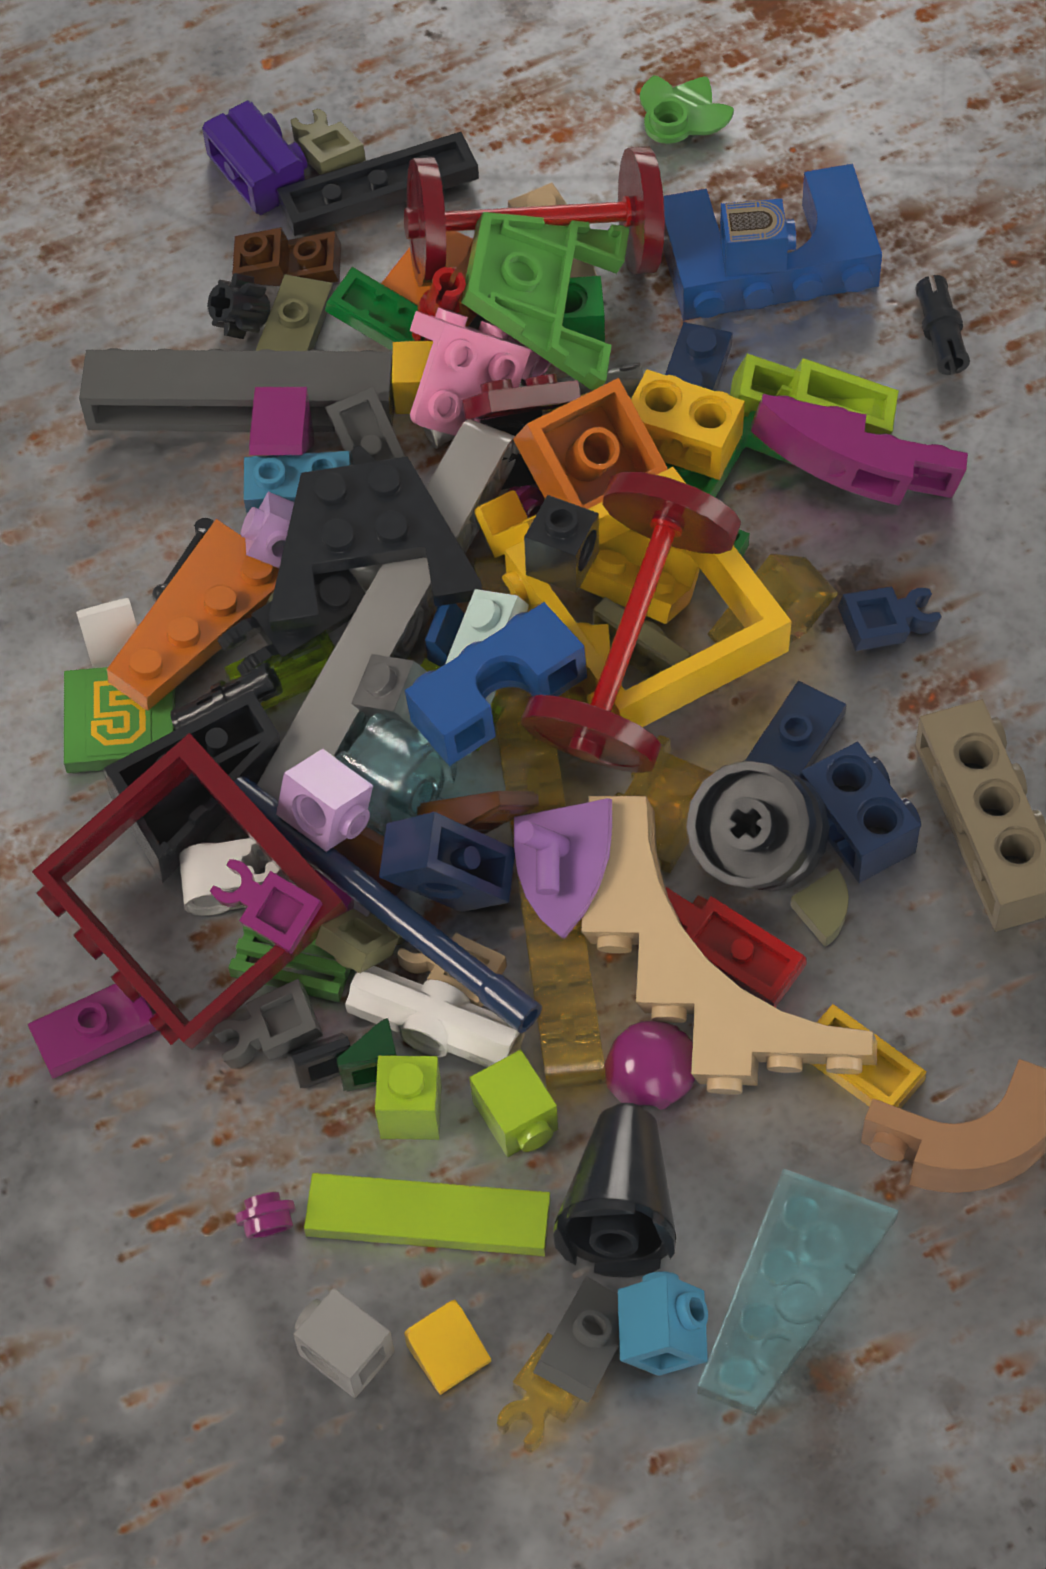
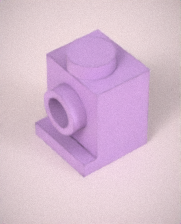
[241,491,294,568]

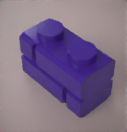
[202,100,308,216]

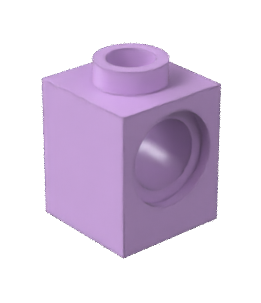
[276,749,373,852]

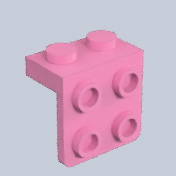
[410,307,531,436]

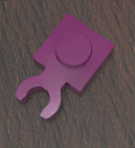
[210,859,323,954]

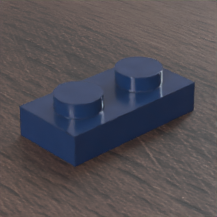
[665,322,733,391]

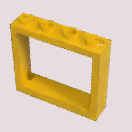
[502,467,792,728]

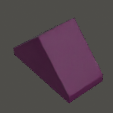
[249,387,314,455]

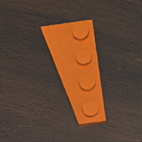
[107,519,279,711]

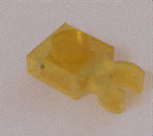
[497,1333,581,1453]

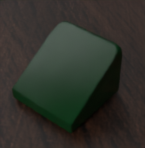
[337,1018,397,1092]

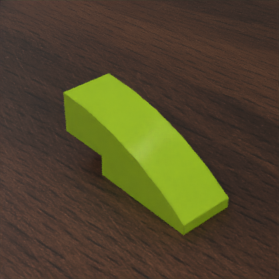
[730,353,899,435]

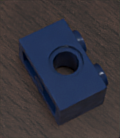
[379,812,515,912]

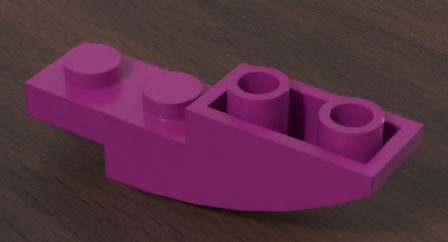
[751,394,968,506]

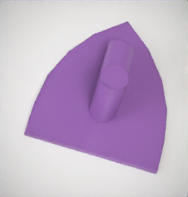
[514,798,612,939]

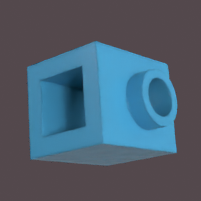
[618,1272,708,1376]

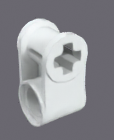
[179,838,291,916]

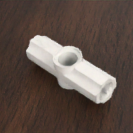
[345,966,526,1067]

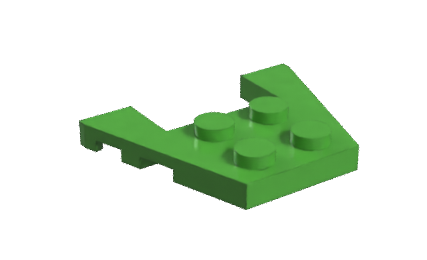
[461,212,630,391]

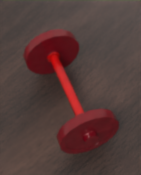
[404,146,665,287]
[521,472,741,773]

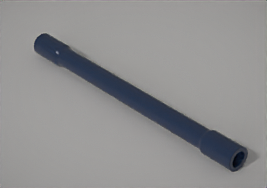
[234,776,542,1033]

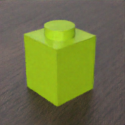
[469,1049,559,1158]
[375,1056,442,1140]

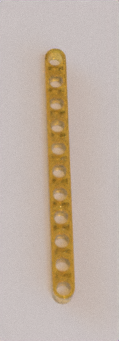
[473,554,606,1091]

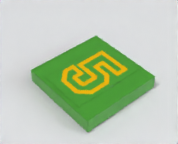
[64,667,176,773]

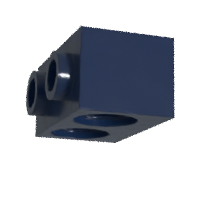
[800,741,921,883]

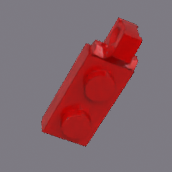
[666,887,807,1008]

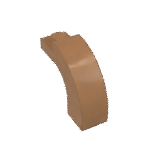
[861,1059,1046,1193]

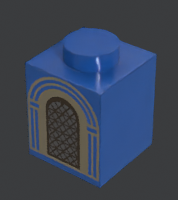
[720,198,796,277]

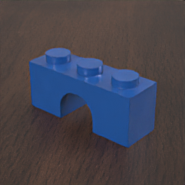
[405,602,587,766]

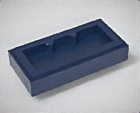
[745,680,847,776]

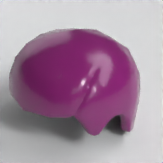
[603,1020,695,1110]

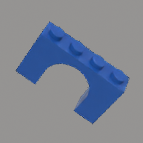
[663,164,882,321]

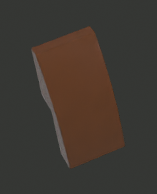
[232,227,341,286]

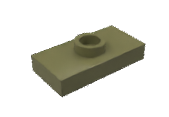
[255,274,334,351]
[593,597,691,677]

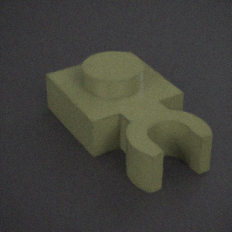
[290,108,366,175]
[315,908,405,973]

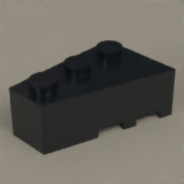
[104,690,280,883]

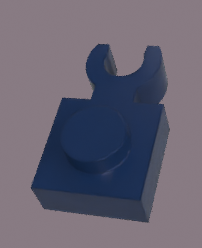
[837,586,942,651]

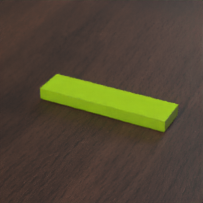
[304,1173,551,1257]

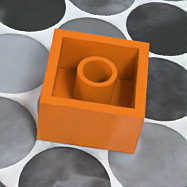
[513,378,668,509]

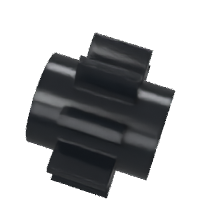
[207,273,270,339]

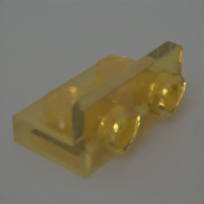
[614,735,713,873]

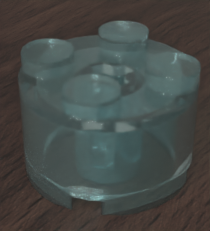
[335,713,457,836]

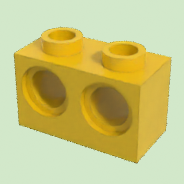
[631,369,745,480]

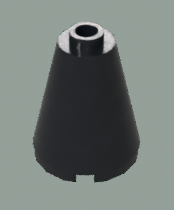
[553,1103,676,1277]

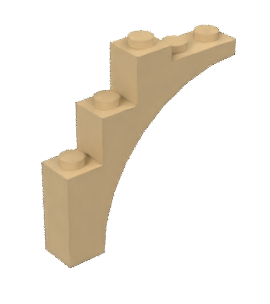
[582,796,877,1095]

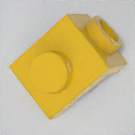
[474,490,536,558]

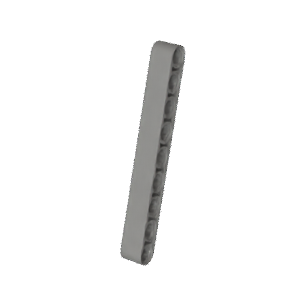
[257,419,519,801]

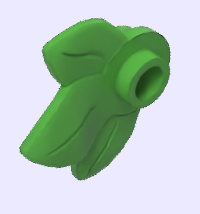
[640,75,734,144]

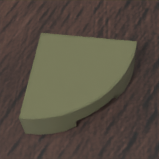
[791,868,849,947]

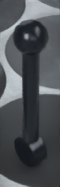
[152,518,214,602]

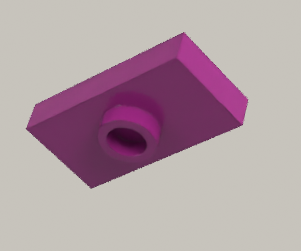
[27,984,157,1079]

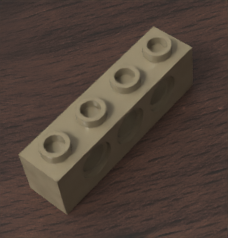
[915,699,1046,932]

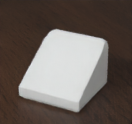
[76,598,137,668]

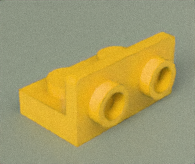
[580,530,700,624]

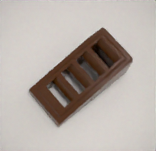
[417,791,539,834]

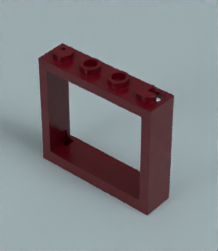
[32,733,348,1050]

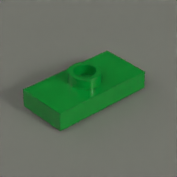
[325,267,426,351]

